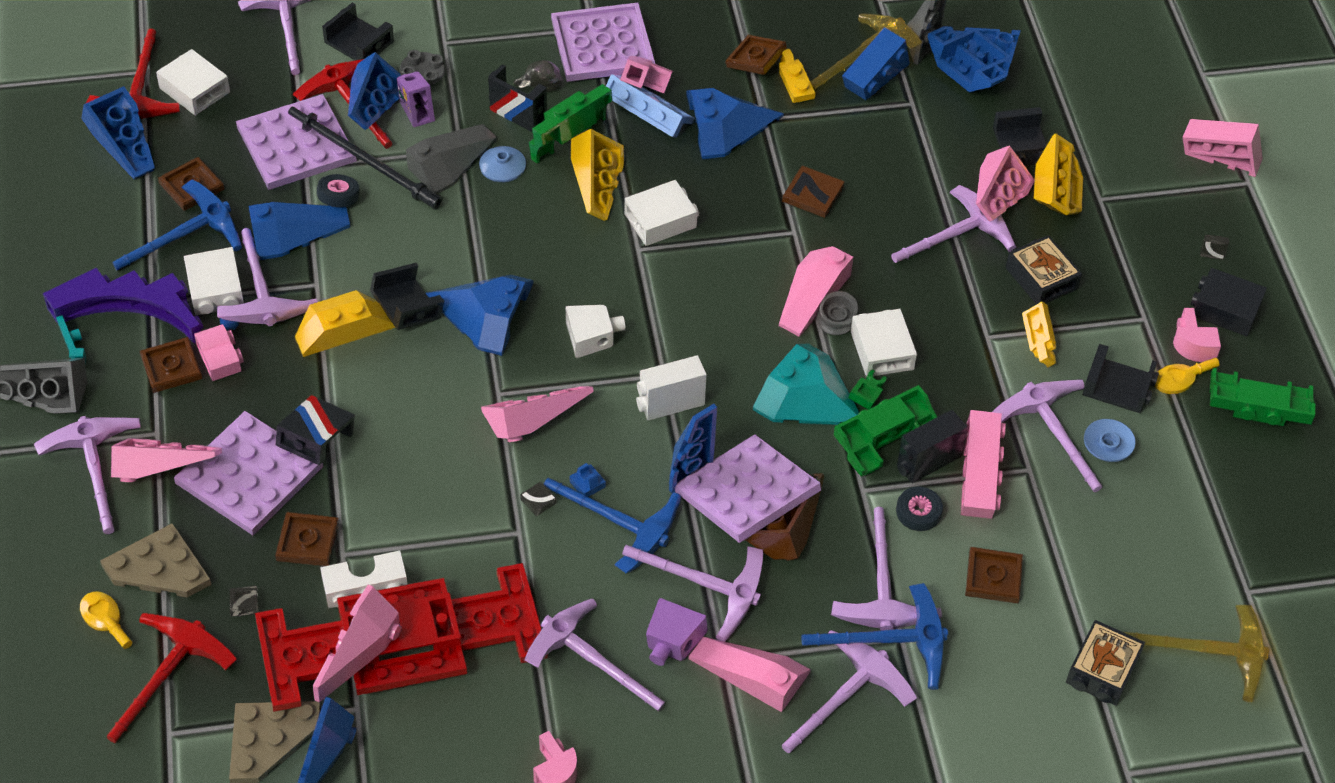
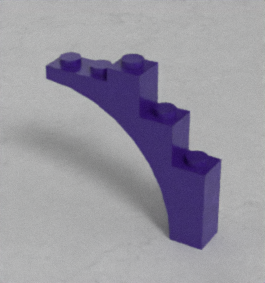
[43,268,204,344]

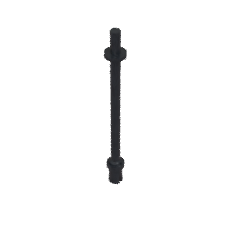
[288,106,443,210]

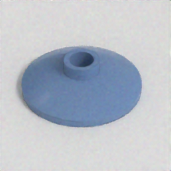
[479,146,526,182]
[1084,419,1135,462]

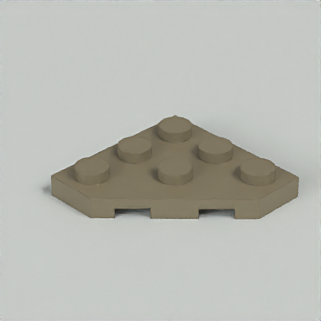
[100,524,211,597]
[229,701,321,783]

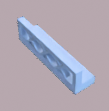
[606,74,695,138]

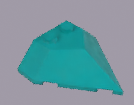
[753,344,859,425]

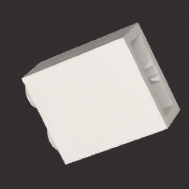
[156,49,230,115]
[624,180,699,246]
[184,247,244,316]
[851,309,917,377]
[636,355,706,420]

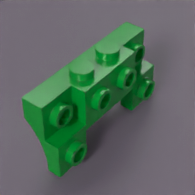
[529,84,613,163]
[1209,368,1316,426]
[833,385,937,477]

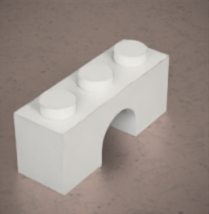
[320,551,407,608]

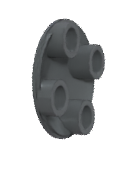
[400,50,445,86]

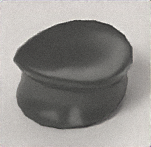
[817,291,858,335]

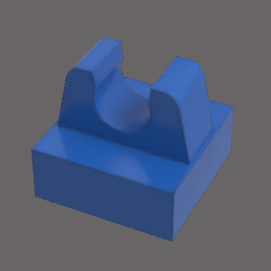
[570,463,606,497]

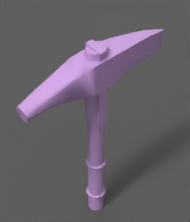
[238,0,311,75]
[891,185,1016,263]
[217,228,318,326]
[992,380,1102,492]
[34,416,141,534]
[831,507,942,630]
[622,545,763,642]
[525,599,665,711]
[782,630,917,753]

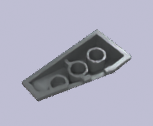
[906,0,947,65]
[406,124,497,194]
[0,358,87,413]

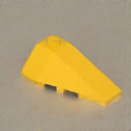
[571,129,624,221]

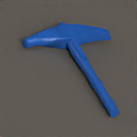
[112,179,242,270]
[544,478,681,574]
[801,583,948,690]

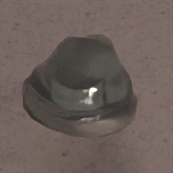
[513,60,563,92]

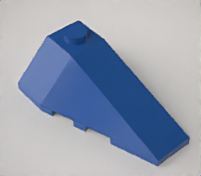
[348,52,402,130]
[81,86,155,180]
[249,202,350,260]
[669,404,717,493]
[297,697,357,783]

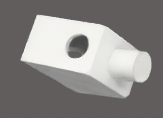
[566,305,625,358]

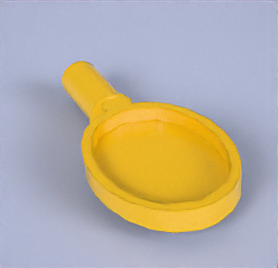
[1155,357,1220,394]
[80,592,132,649]

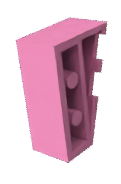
[1183,119,1263,177]

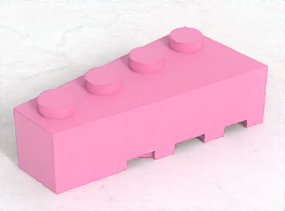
[961,410,1006,519]

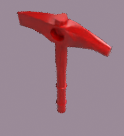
[85,29,180,119]
[293,59,392,149]
[106,613,237,743]

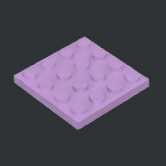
[551,3,655,82]
[236,94,357,190]
[174,411,323,535]
[675,435,821,543]

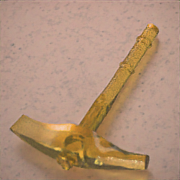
[810,14,922,90]
[1122,605,1269,702]

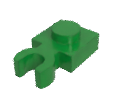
[848,370,886,410]

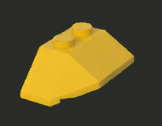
[1034,134,1083,215]
[295,290,396,357]

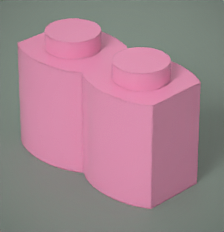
[194,324,244,381]

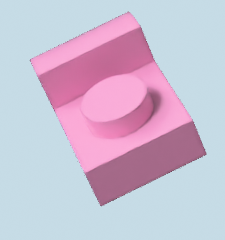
[620,56,672,93]
[1173,308,1221,362]
[533,731,577,783]

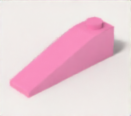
[976,145,1035,222]
[779,246,853,337]
[481,386,594,442]
[111,438,222,482]
[313,584,401,703]
[689,637,810,712]

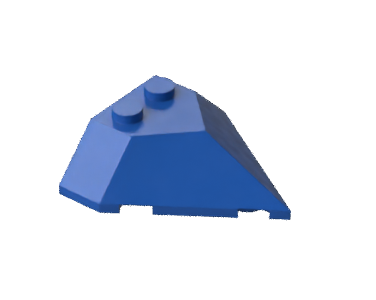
[927,26,1021,92]
[686,88,784,159]
[426,275,534,356]

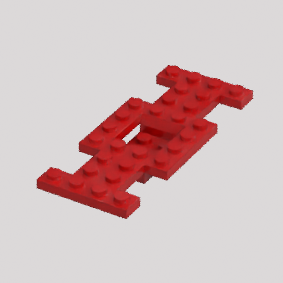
[255,563,548,712]

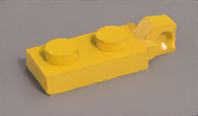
[779,49,815,103]
[1022,301,1056,367]

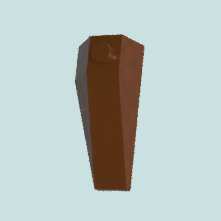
[745,473,825,560]

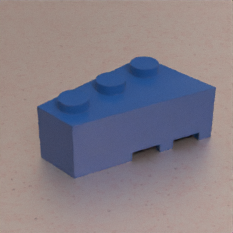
[842,27,910,100]

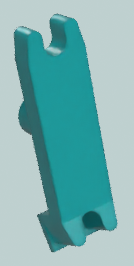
[56,315,87,365]

